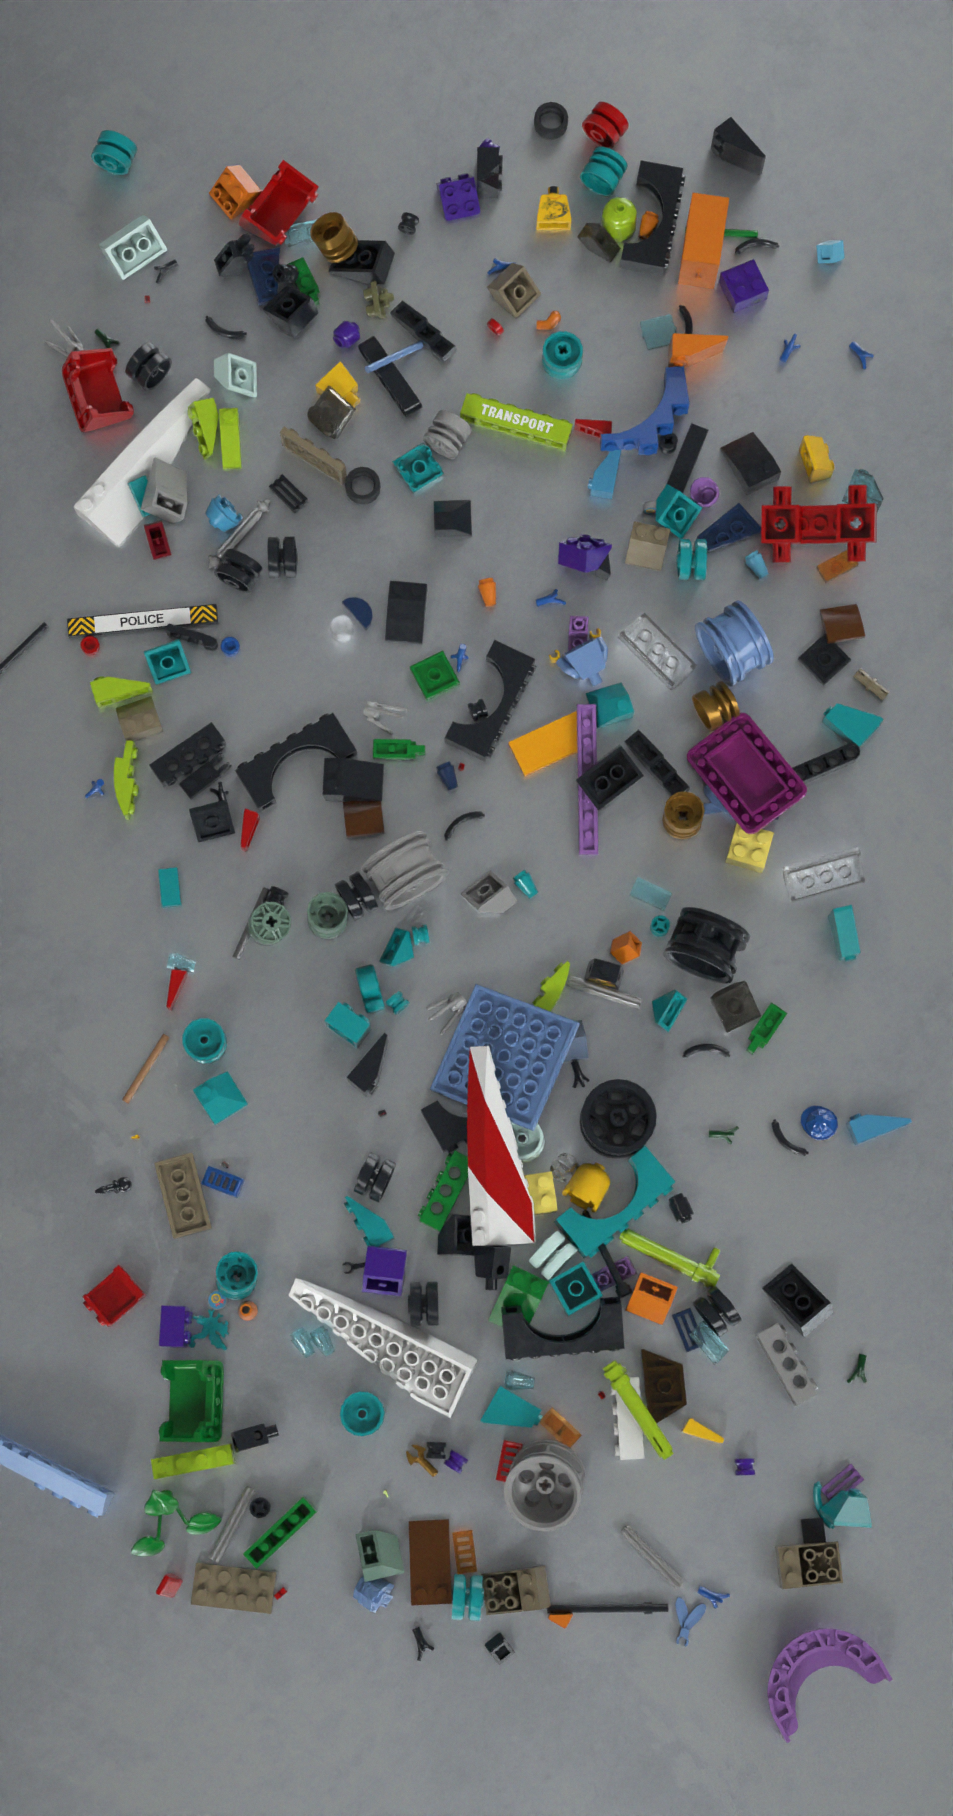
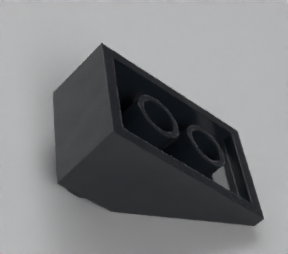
[711,117,766,175]
[329,240,395,285]
[720,432,781,495]
[385,581,428,644]
[576,744,644,811]
[322,758,384,801]
[346,1033,389,1097]
[762,1263,834,1337]

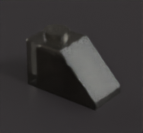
[577,223,621,262]

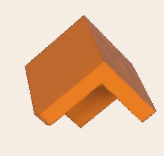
[610,931,642,964]

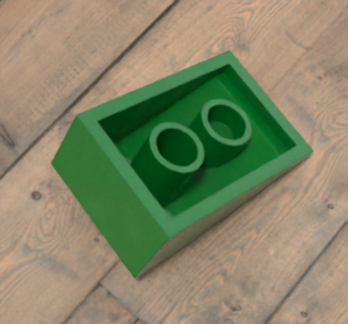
[488,1265,549,1327]

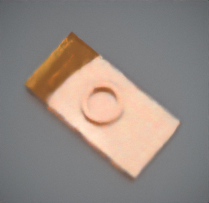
[816,550,859,584]

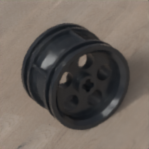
[663,907,750,984]

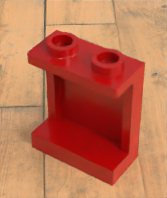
[82,1265,146,1327]

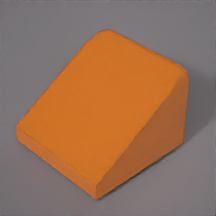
[548,1613,573,1629]

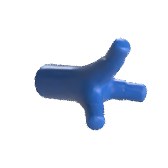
[487,258,516,275]
[779,334,801,363]
[849,341,874,369]
[536,589,566,607]
[451,644,469,672]
[85,779,104,798]
[697,1586,730,1609]

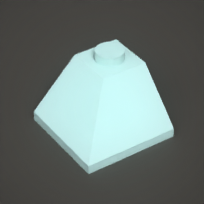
[214,353,257,398]

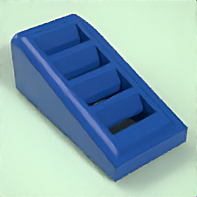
[201,1166,245,1198]

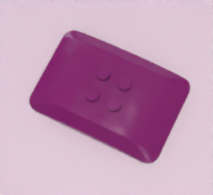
[687,713,807,834]

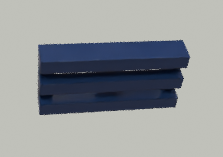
[671,1308,705,1352]

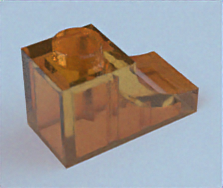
[539,1407,582,1448]

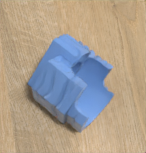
[353,1575,395,1613]

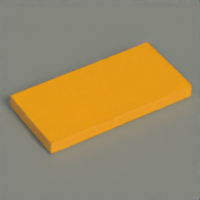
[508,711,577,777]

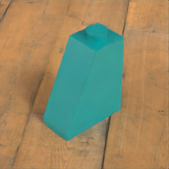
[822,703,884,748]
[828,905,861,962]
[480,1386,543,1428]

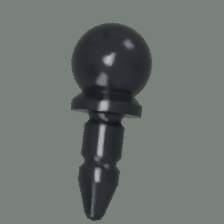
[95,1177,132,1194]

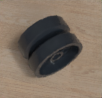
[125,342,172,391]
[267,536,298,578]
[214,549,262,593]
[334,871,379,921]
[354,1152,396,1203]
[408,1282,439,1326]
[693,1286,742,1337]

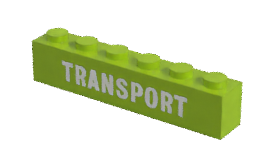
[460,393,573,451]

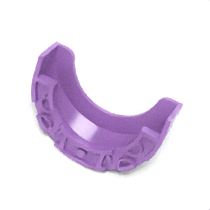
[767,1629,893,1743]

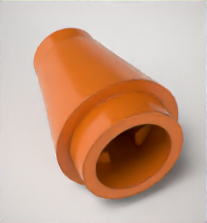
[638,211,659,240]
[478,578,496,607]
[238,1301,258,1321]

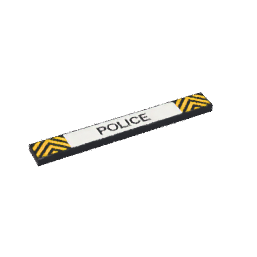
[67,604,219,638]

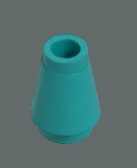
[513,869,538,899]

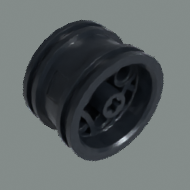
[579,1079,657,1159]

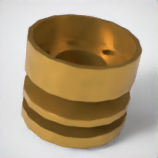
[310,212,358,263]
[692,681,740,731]
[662,791,705,839]

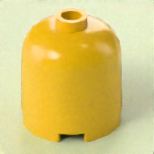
[562,1162,610,1213]

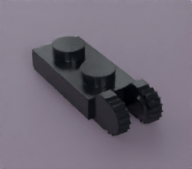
[166,624,218,651]
[179,753,232,799]

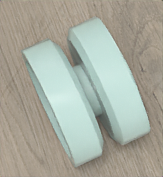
[511,1123,545,1163]
[529,1230,578,1281]

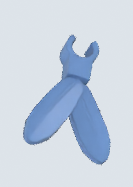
[703,786,733,819]
[675,1597,706,1647]

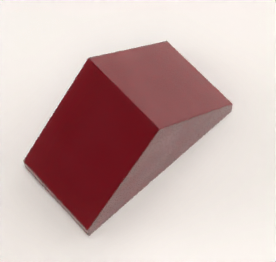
[144,520,171,560]

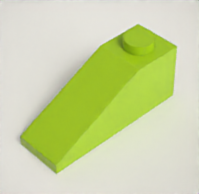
[219,408,242,469]
[90,676,153,708]

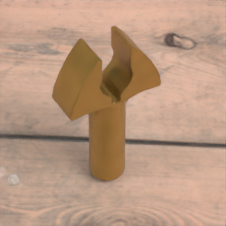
[406,1445,438,1477]

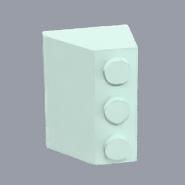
[98,215,167,280]

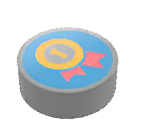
[643,501,656,515]
[207,1290,228,1310]

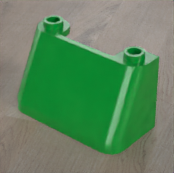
[159,1360,224,1442]

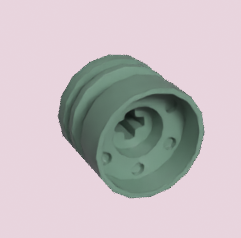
[307,892,348,939]
[248,902,291,945]

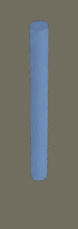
[365,341,423,373]

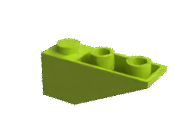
[187,398,219,460]

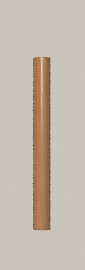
[122,1034,170,1104]

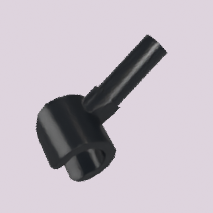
[342,1262,365,1274]

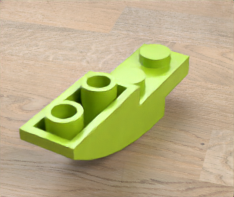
[114,740,139,820]
[532,961,570,1012]

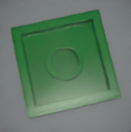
[409,651,460,701]

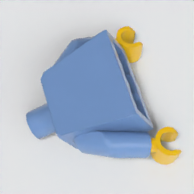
[549,628,608,686]

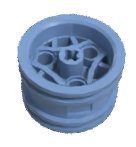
[695,600,774,687]

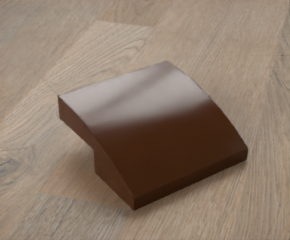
[820,604,865,644]
[343,801,385,838]

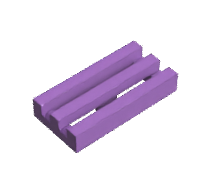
[821,1464,864,1501]

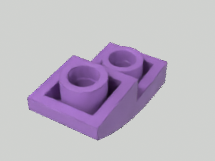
[568,616,589,651]
[591,1256,637,1292]

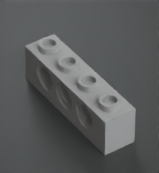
[755,1323,818,1406]

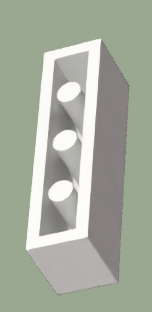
[611,1377,644,1460]

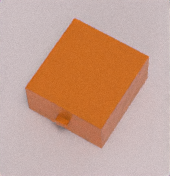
[678,193,729,289]

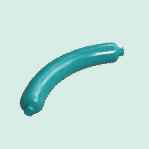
[813,1481,835,1529]

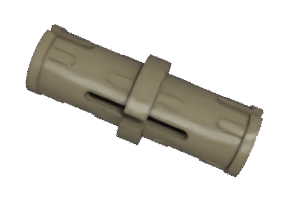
[853,668,890,701]

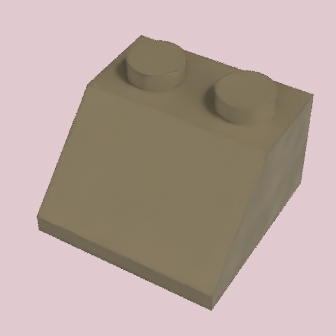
[487,263,541,318]
[625,521,670,571]
[116,696,163,741]

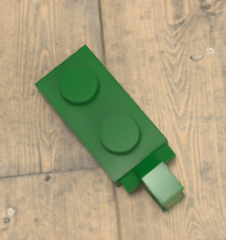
[287,257,320,306]
[373,739,426,760]
[746,1002,787,1055]

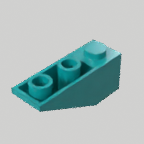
[344,1196,395,1247]

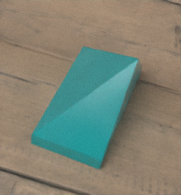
[379,927,414,966]
[652,989,688,1032]

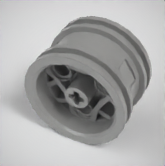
[361,831,449,911]

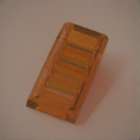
[452,1530,477,1574]

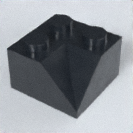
[477,147,503,198]

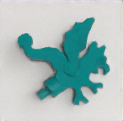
[189,1309,229,1350]

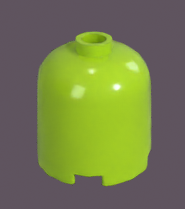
[600,197,637,243]

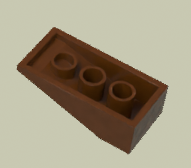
[409,1519,452,1606]

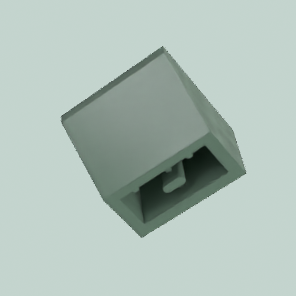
[355,1530,405,1582]

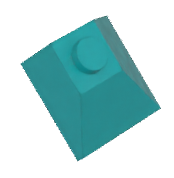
[655,484,702,539]
[586,682,634,729]
[193,1071,248,1125]
[820,1488,872,1528]

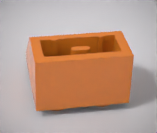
[209,165,262,220]
[625,1272,678,1325]

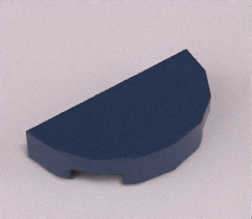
[342,597,373,630]

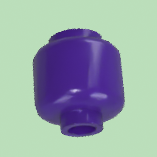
[333,321,360,349]

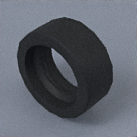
[534,102,568,140]
[345,467,381,505]

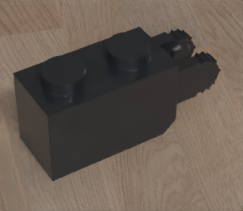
[214,233,255,276]

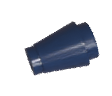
[436,761,458,791]

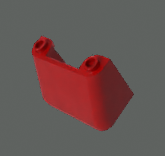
[238,160,319,246]
[62,348,134,432]

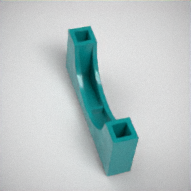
[554,1146,675,1258]

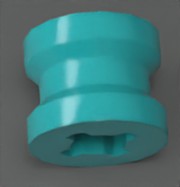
[650,915,670,937]
[412,924,430,945]
[386,991,410,1015]

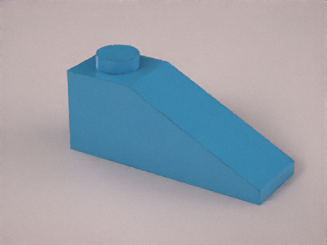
[588,450,621,500]
[846,1113,912,1145]

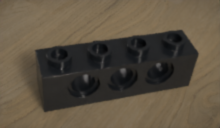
[149,722,226,787]

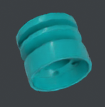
[580,147,628,196]
[216,1251,258,1300]

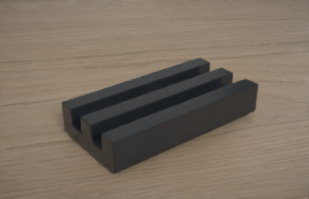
[269,474,308,513]

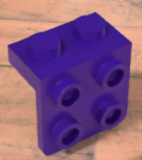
[436,173,480,221]

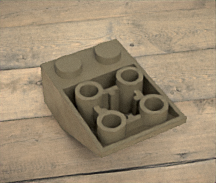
[775,1541,843,1589]
[481,1565,551,1615]

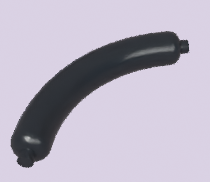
[735,238,780,254]
[679,305,693,334]
[205,316,247,339]
[444,811,485,841]
[682,1044,730,1058]
[771,1119,809,1156]

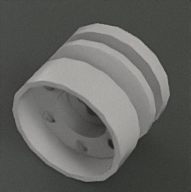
[423,410,472,459]

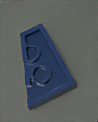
[247,247,280,306]
[696,503,761,553]

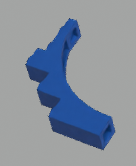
[600,366,690,455]

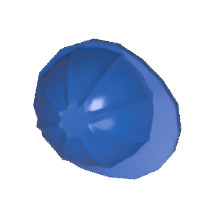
[801,1105,838,1141]

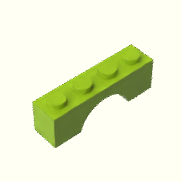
[151,1444,236,1479]

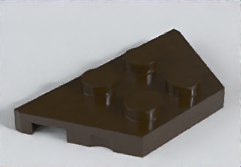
[641,1349,687,1423]

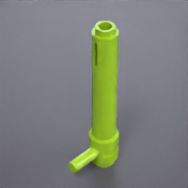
[619,1228,720,1288]
[602,1360,674,1460]

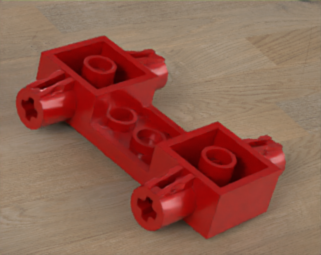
[761,485,877,563]

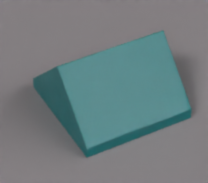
[143,639,191,685]

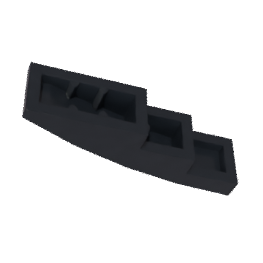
[390,300,457,362]
[667,423,709,493]
[624,729,690,796]

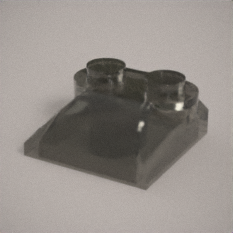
[307,386,356,439]
[710,981,761,1033]

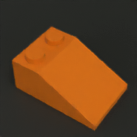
[668,333,728,368]

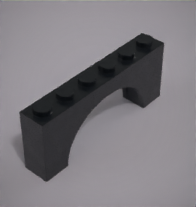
[620,160,686,275]
[444,640,537,762]
[235,713,357,812]
[421,1100,467,1153]
[501,1296,625,1361]

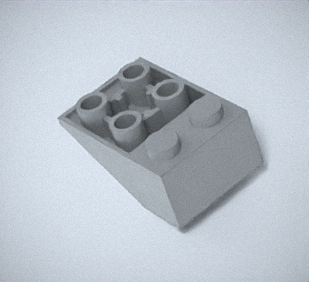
[141,457,188,523]

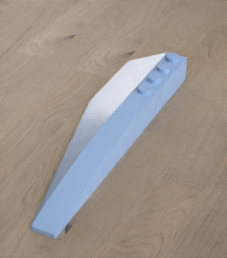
[0,1435,115,1518]

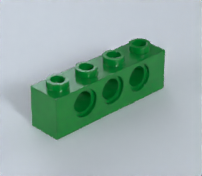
[418,1150,468,1232]
[243,1496,318,1569]

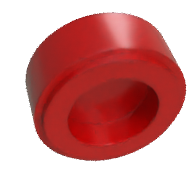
[487,318,504,336]
[80,636,100,656]

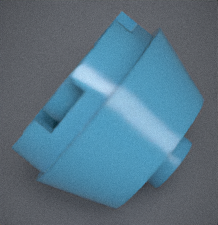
[205,494,243,532]

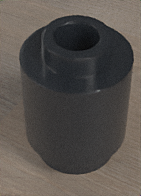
[668,1193,694,1224]

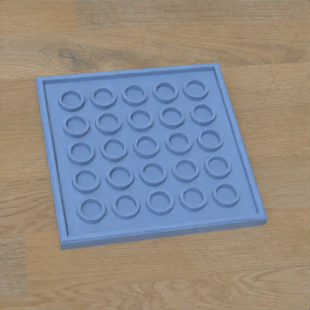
[430,984,580,1131]

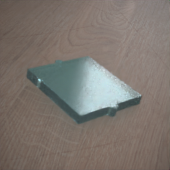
[640,314,677,350]

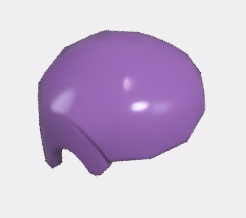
[690,477,719,508]

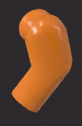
[537,311,561,330]

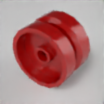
[582,102,629,149]

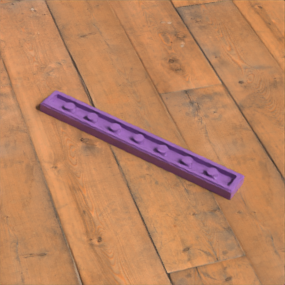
[577,704,598,855]

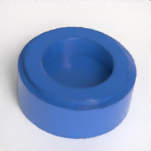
[221,637,240,657]

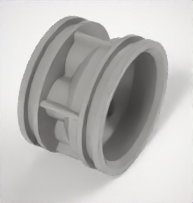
[504,1440,585,1531]

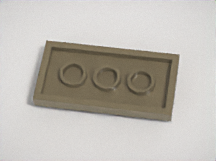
[280,427,347,485]
[154,1153,212,1239]
[191,1563,277,1614]

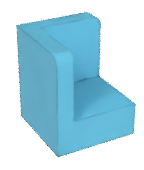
[816,240,845,264]

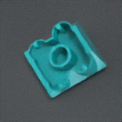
[392,443,444,493]

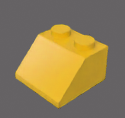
[799,435,835,483]

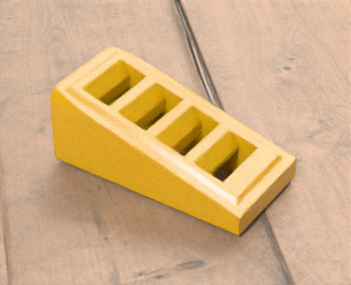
[681,1418,724,1443]

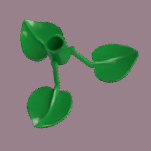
[131,1489,222,1557]

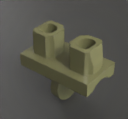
[363,281,394,319]

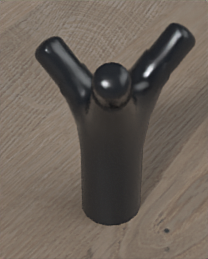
[154,260,178,284]
[209,782,229,801]
[571,1060,589,1088]
[412,1627,434,1661]

